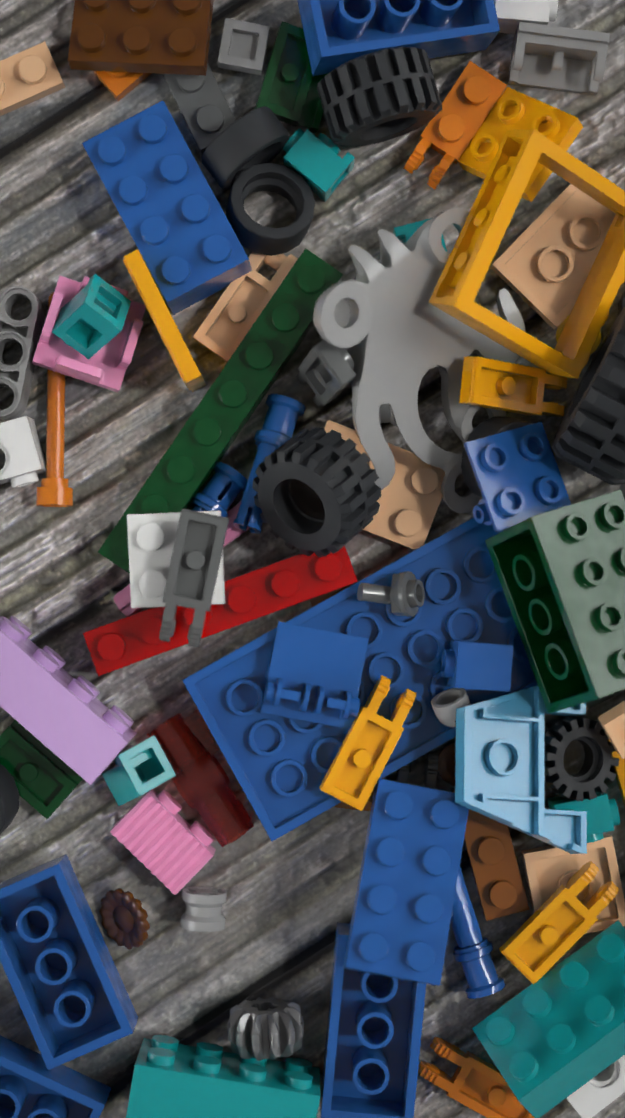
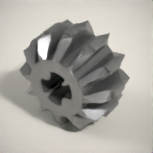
[227,997,304,1061]

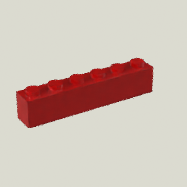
[83,546,358,676]

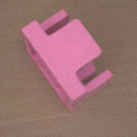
[31,276,146,393]

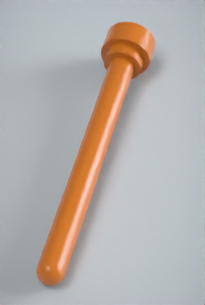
[36,292,73,507]

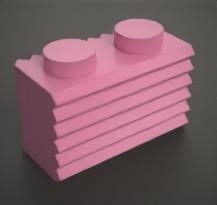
[110,789,216,895]

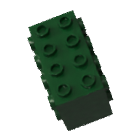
[485,489,625,714]

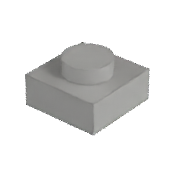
[217,18,270,76]

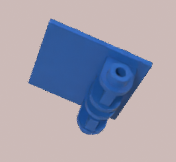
[464,421,571,532]
[261,621,369,729]

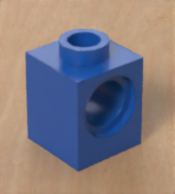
[441,641,514,692]

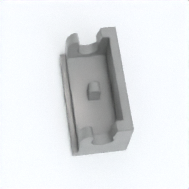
[508,22,610,96]

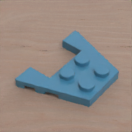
[455,685,587,854]

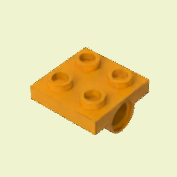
[457,87,583,202]

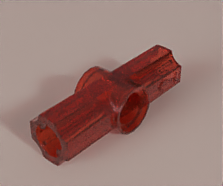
[147,712,254,847]

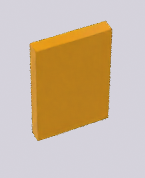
[123,249,206,392]

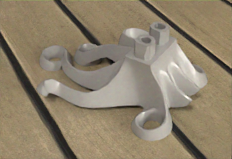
[313,207,525,514]

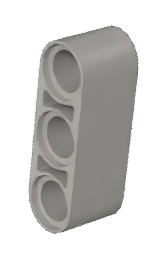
[0,286,45,420]

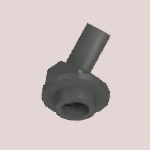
[357,571,425,617]

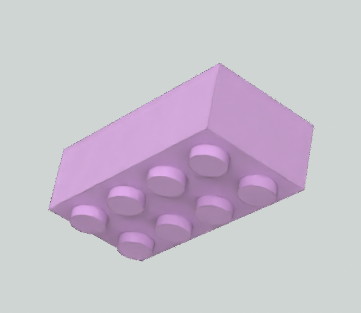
[0,616,137,785]

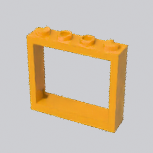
[428,129,625,379]

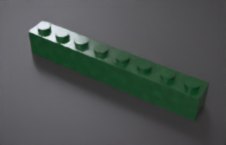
[98,248,343,574]

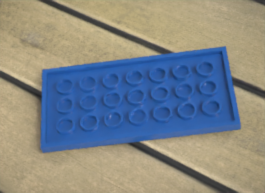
[182,517,538,841]

